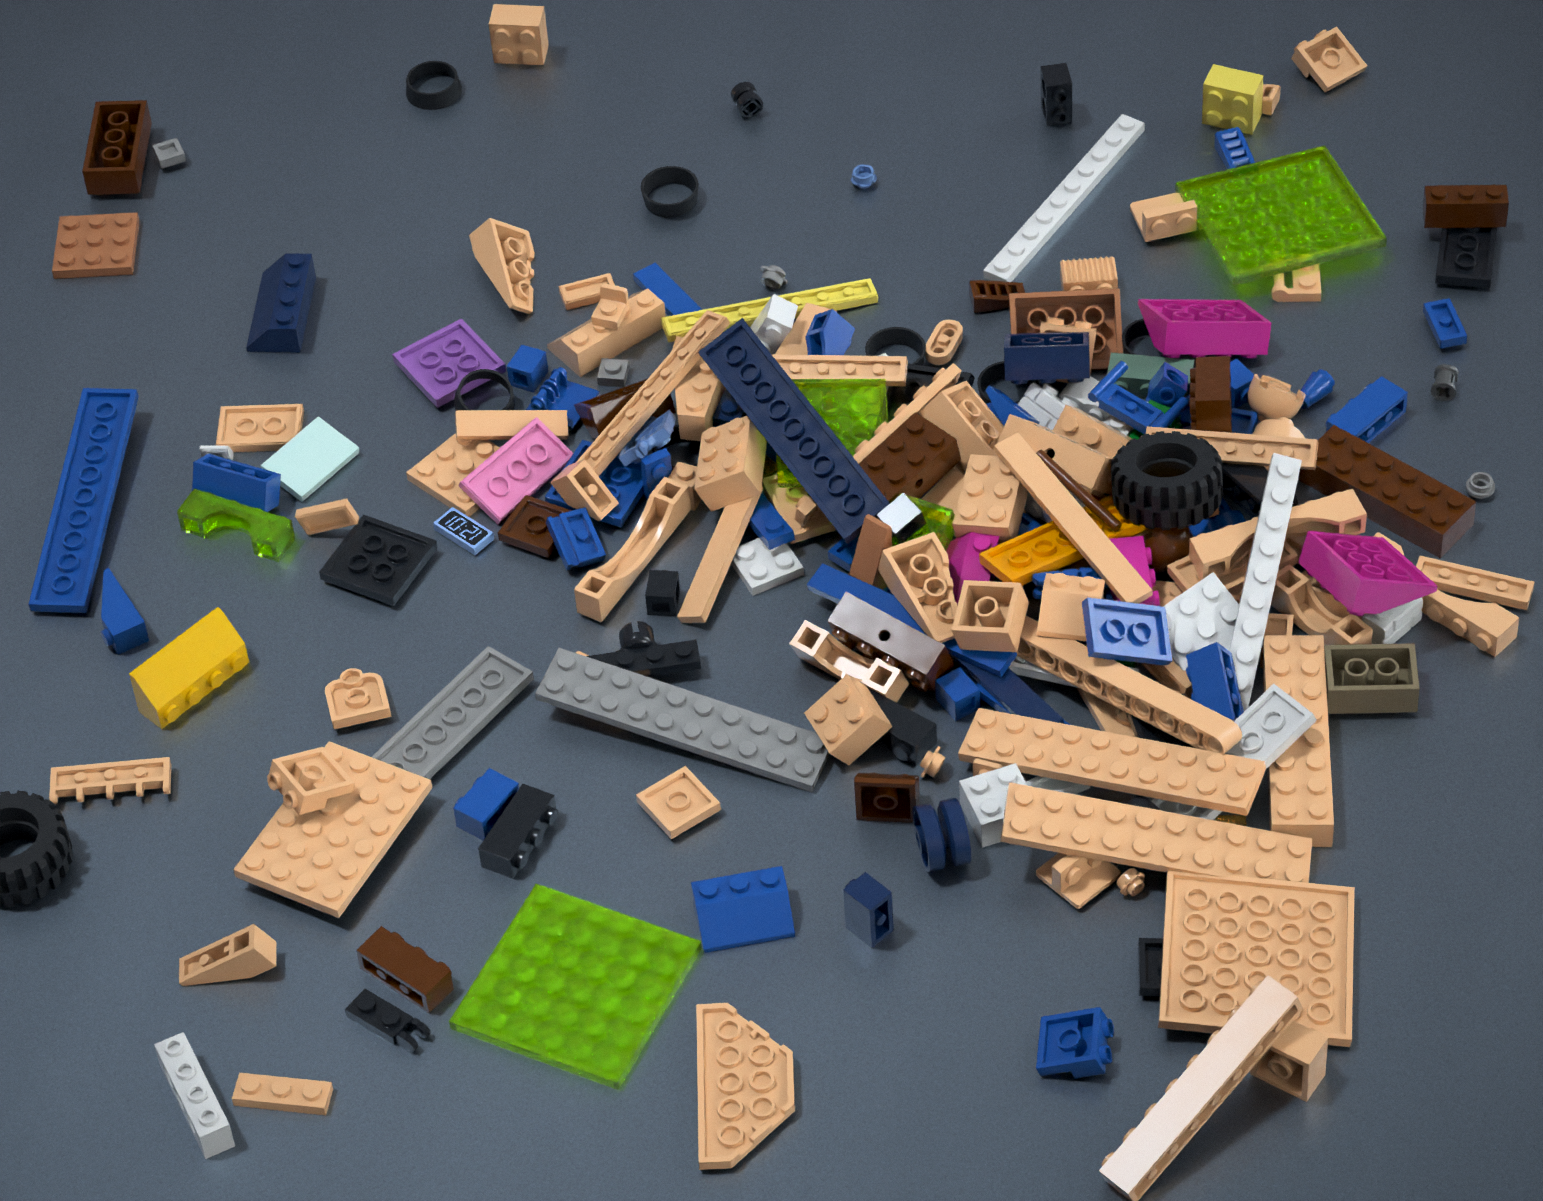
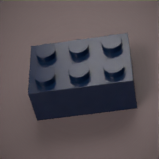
[1004,332,1090,384]

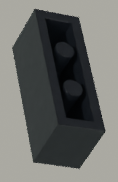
[478,784,558,879]

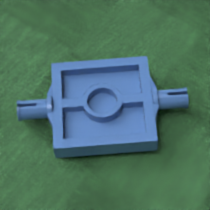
[619,410,676,467]

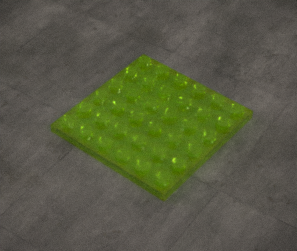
[1175,145,1387,285]
[449,884,702,1090]

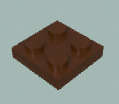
[498,495,571,558]

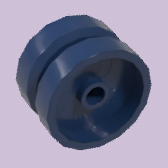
[912,798,971,872]

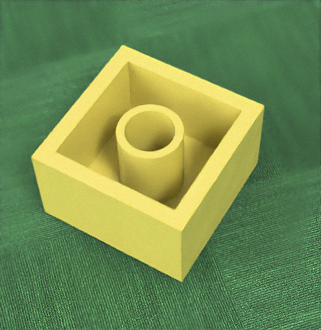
[1202,64,1264,135]

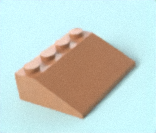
[1009,288,1123,371]

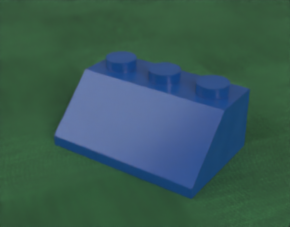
[691,866,795,953]

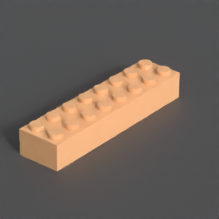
[1263,635,1334,847]

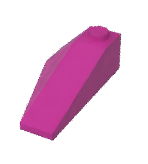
[943,532,1000,606]

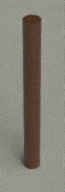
[1036,449,1122,532]

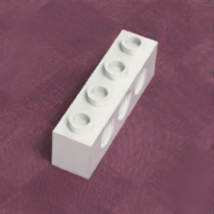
[154,1032,235,1159]

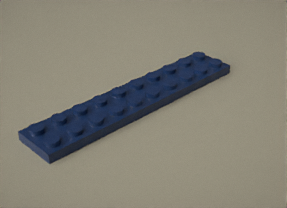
[698,318,890,544]

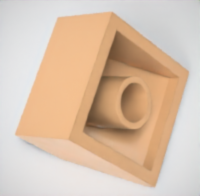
[1037,573,1105,641]

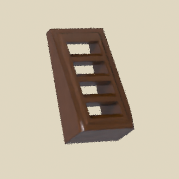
[969,280,1025,313]

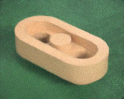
[925,320,963,365]

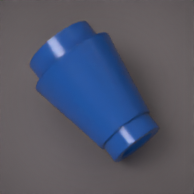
[1301,369,1335,409]

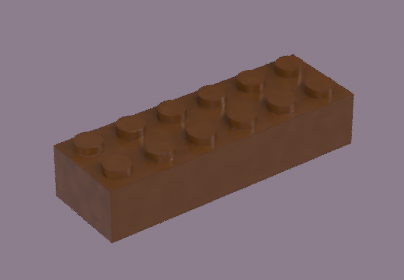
[1299,425,1476,559]

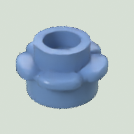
[851,164,877,189]

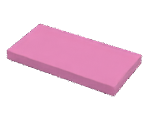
[458,417,573,525]

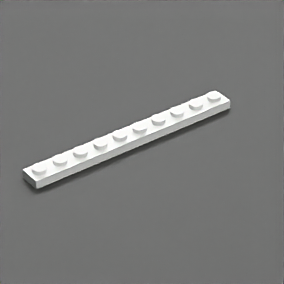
[983,114,1145,282]
[1229,453,1302,711]

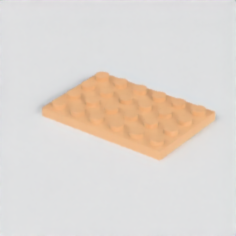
[233,741,433,918]

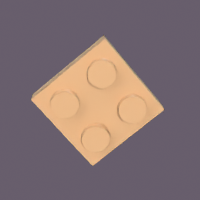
[636,766,721,839]

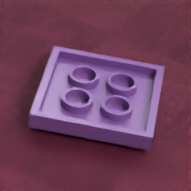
[392,319,506,408]

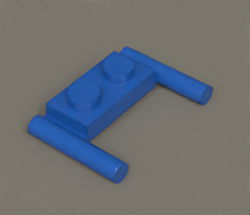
[1088,361,1189,434]

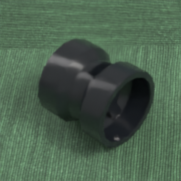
[731,82,764,118]

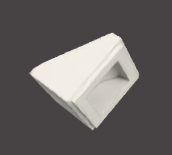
[200,446,234,460]

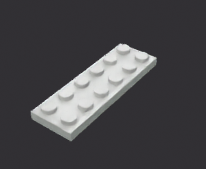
[1151,684,1317,820]

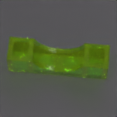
[177,489,295,562]

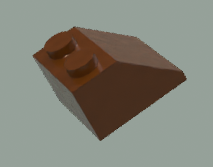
[854,773,920,823]

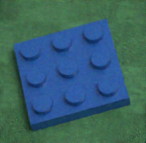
[545,440,644,527]

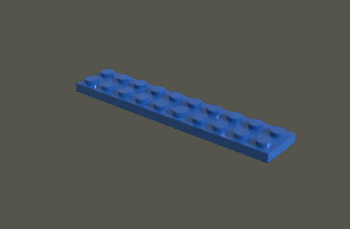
[28,388,139,613]

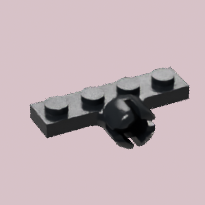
[586,621,701,677]

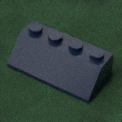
[246,253,316,352]

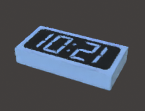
[433,507,494,555]

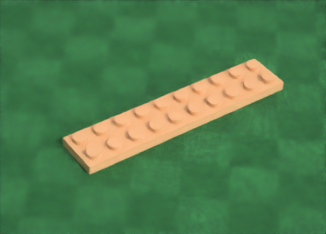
[958,708,1266,816]
[1000,782,1312,883]

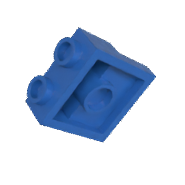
[1036,1007,1114,1078]

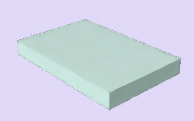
[261,417,359,502]

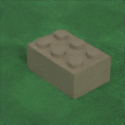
[1324,643,1420,714]

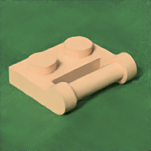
[1269,253,1321,302]

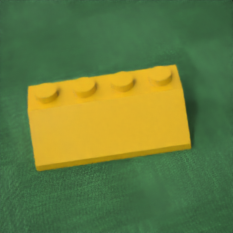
[129,607,249,729]

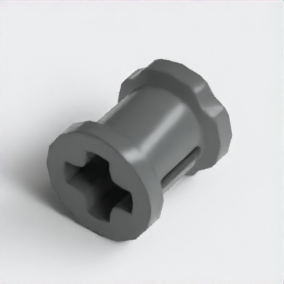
[1431,364,1459,401]

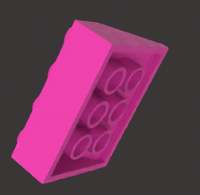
[1138,299,1271,358]
[1298,531,1438,616]

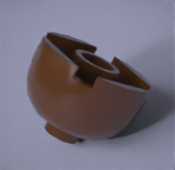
[1143,525,1194,574]

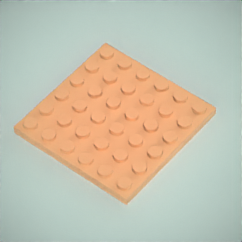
[1158,870,1355,1047]

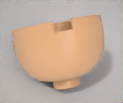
[1248,374,1306,421]

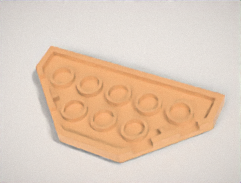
[696,1003,795,1170]

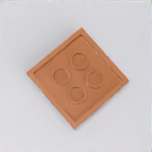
[52,212,139,279]

